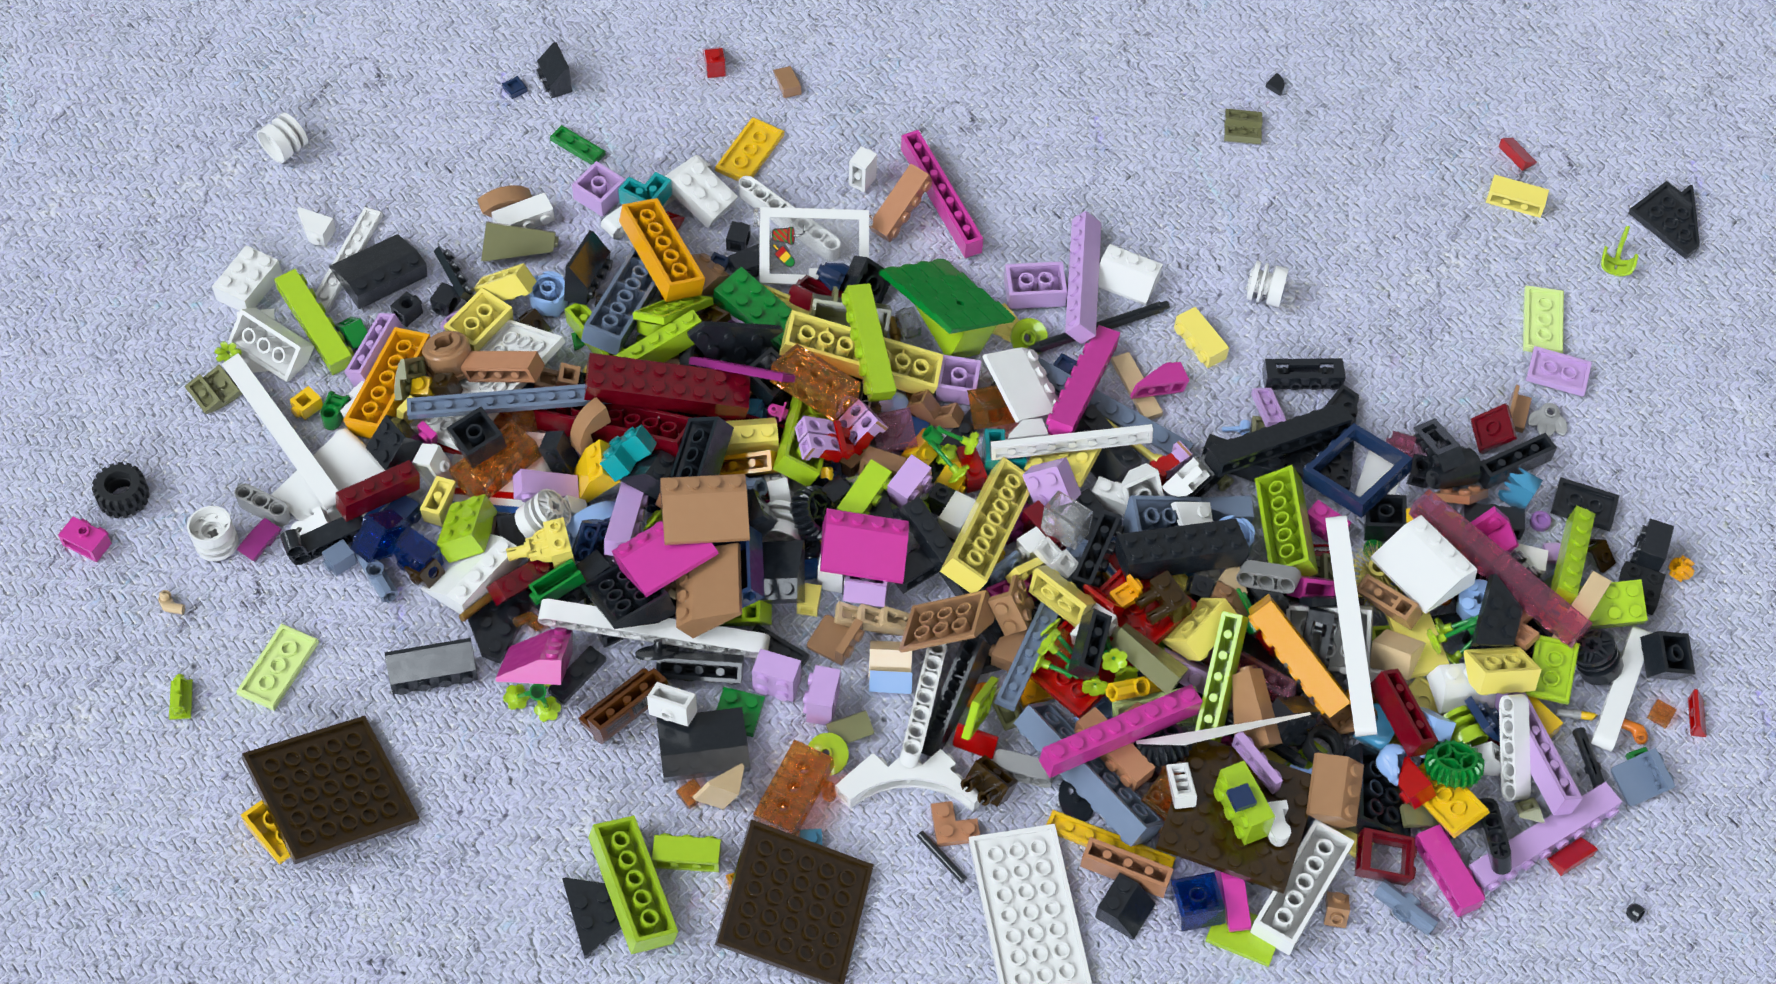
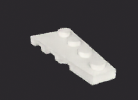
[1171,502,1221,584]

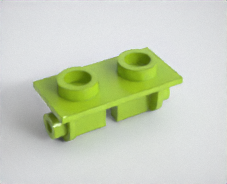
[169,674,193,720]

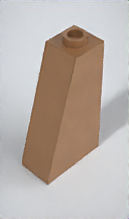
[1232,666,1282,751]

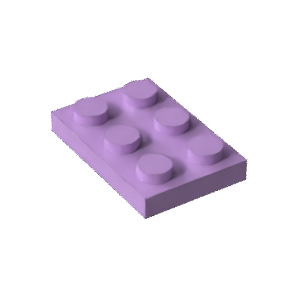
[1525,346,1592,397]

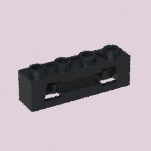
[1262,358,1346,390]
[1413,418,1466,472]
[1292,606,1338,694]

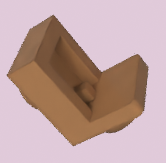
[1324,891,1350,928]

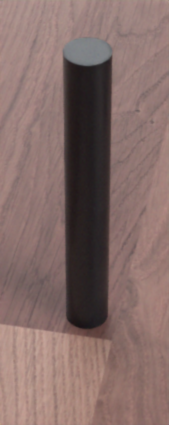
[917,831,967,883]

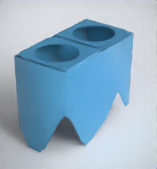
[1498,467,1543,509]
[1353,700,1395,752]

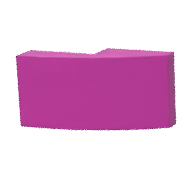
[417,421,438,444]

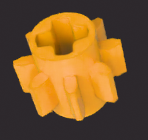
[1668,555,1695,582]

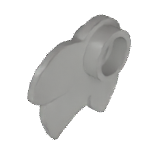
[1527,403,1567,437]

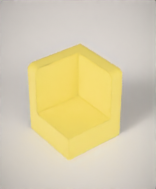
[797,583,822,617]

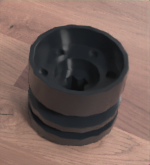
[1574,629,1624,685]

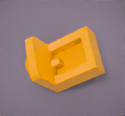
[1109,574,1143,609]

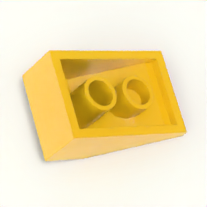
[573,439,621,503]
[240,800,290,865]

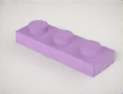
[1251,388,1287,427]
[1232,731,1283,794]

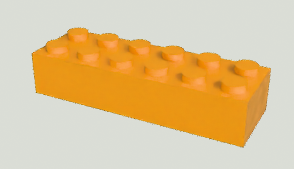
[619,198,705,302]
[344,327,431,439]
[1248,594,1351,718]

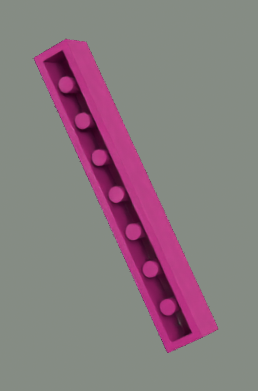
[901,130,983,258]
[1046,325,1121,435]
[1039,684,1203,778]

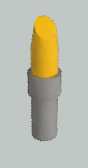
[1556,708,1598,720]

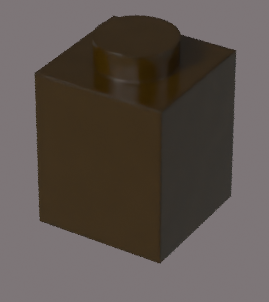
[429,372,463,396]

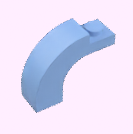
[566,501,616,549]

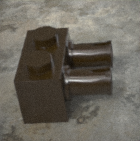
[1134,571,1192,625]
[960,755,1019,807]

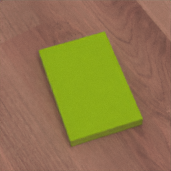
[1526,635,1580,705]
[961,676,999,740]
[1205,901,1276,967]

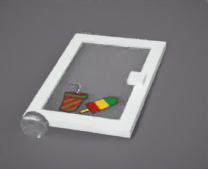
[753,207,873,285]

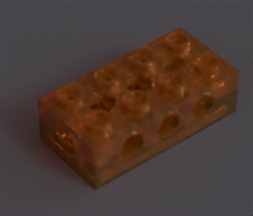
[770,344,861,421]
[449,420,542,499]
[753,739,834,836]

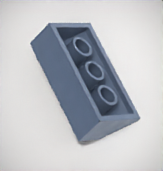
[1122,495,1201,533]

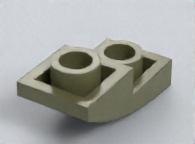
[1400,804,1443,831]

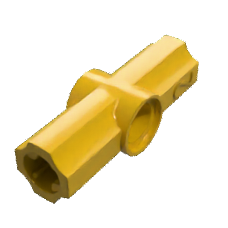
[1105,676,1162,702]

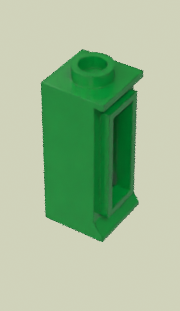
[528,558,586,605]

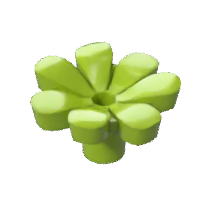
[214,341,242,362]

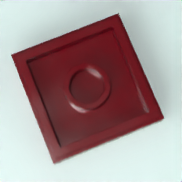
[1470,403,1518,454]

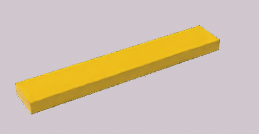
[1046,810,1176,868]

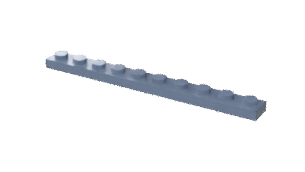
[1038,357,1194,454]
[407,384,612,420]
[994,534,1088,712]

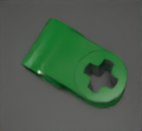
[320,391,351,430]

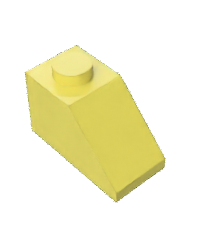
[420,476,456,527]

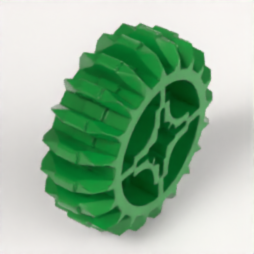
[1424,739,1485,790]

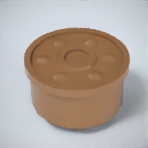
[422,331,472,381]

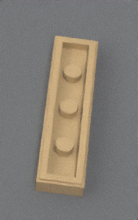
[1111,352,1163,420]

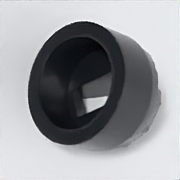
[1626,903,1646,923]

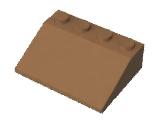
[660,474,750,545]
[676,543,742,638]
[899,590,995,653]

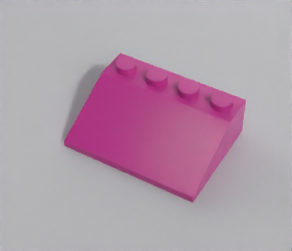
[820,508,909,584]
[612,521,719,597]
[496,627,573,685]

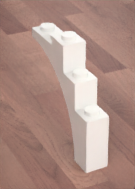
[835,749,980,812]

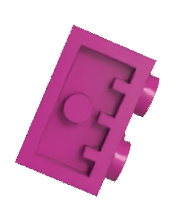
[1463,506,1519,565]

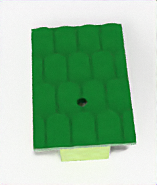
[879,258,1015,358]

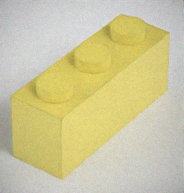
[1486,174,1549,218]
[474,263,537,301]
[1174,307,1229,369]

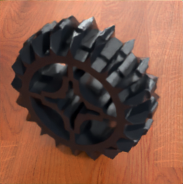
[790,485,833,541]
[1134,724,1192,768]

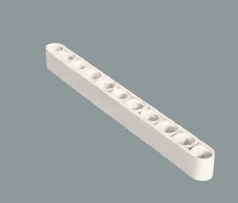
[222,353,338,510]
[1325,515,1377,737]
[538,599,770,659]

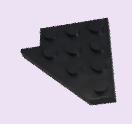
[1628,181,1700,259]
[687,321,784,366]
[467,589,533,664]

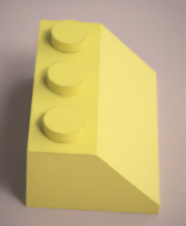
[443,288,514,351]
[725,418,779,456]
[1028,565,1096,627]
[1162,598,1237,661]
[1463,647,1542,695]

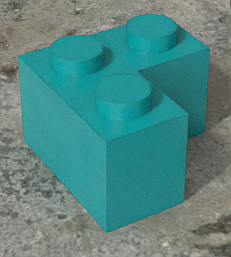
[618,172,672,206]
[599,425,657,482]
[982,428,1027,475]

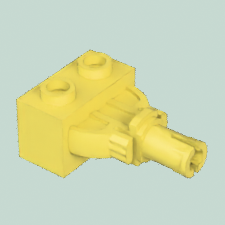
[506,517,575,568]

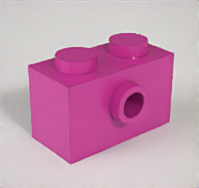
[1307,500,1351,543]
[58,516,112,562]
[1287,576,1336,598]

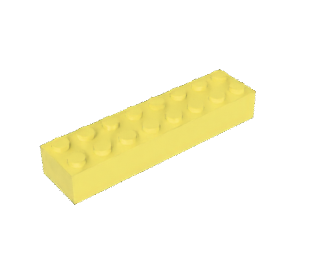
[779,310,943,395]
[940,457,1030,593]

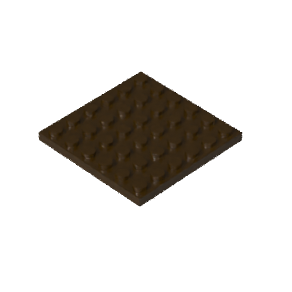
[241,715,420,865]
[1156,739,1311,894]
[715,819,874,984]

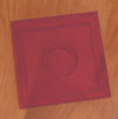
[875,407,918,452]

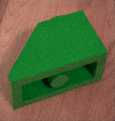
[335,316,368,350]

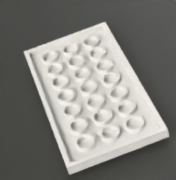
[409,319,565,451]
[968,824,1092,984]

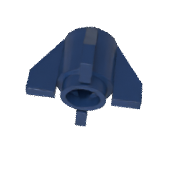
[816,262,850,291]

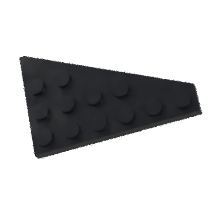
[1283,384,1359,507]

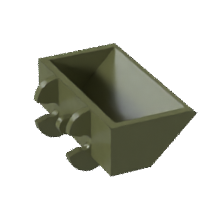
[809,286,892,338]

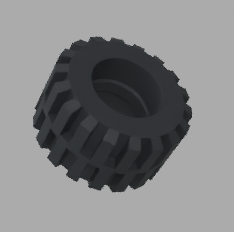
[92,462,150,519]

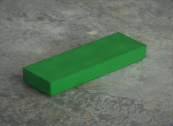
[550,125,606,165]

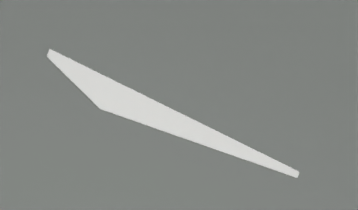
[1136,712,1311,745]

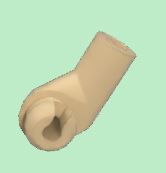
[158,590,185,615]

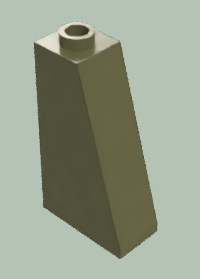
[481,221,559,261]
[1110,623,1189,695]

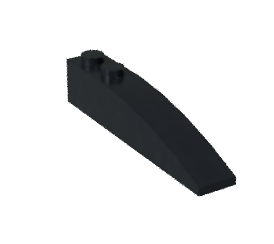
[921,637,991,757]

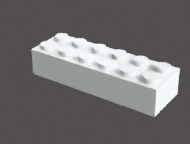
[1250,819,1355,956]

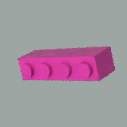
[1415,824,1485,917]

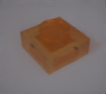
[1647,699,1677,729]

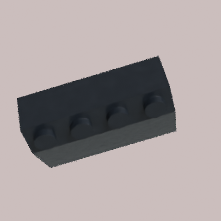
[329,234,427,309]
[741,540,805,604]
[580,564,676,629]
[656,707,750,782]
[1342,743,1411,837]

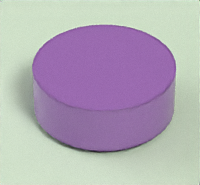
[1530,511,1552,532]

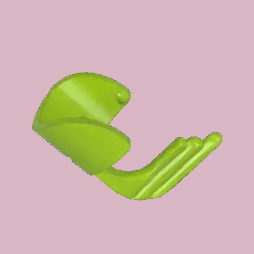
[1601,226,1639,276]

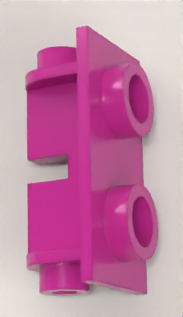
[767,402,789,425]

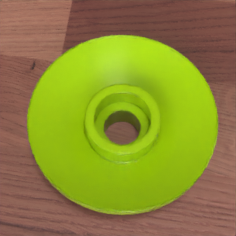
[1010,318,1048,355]
[806,733,849,776]

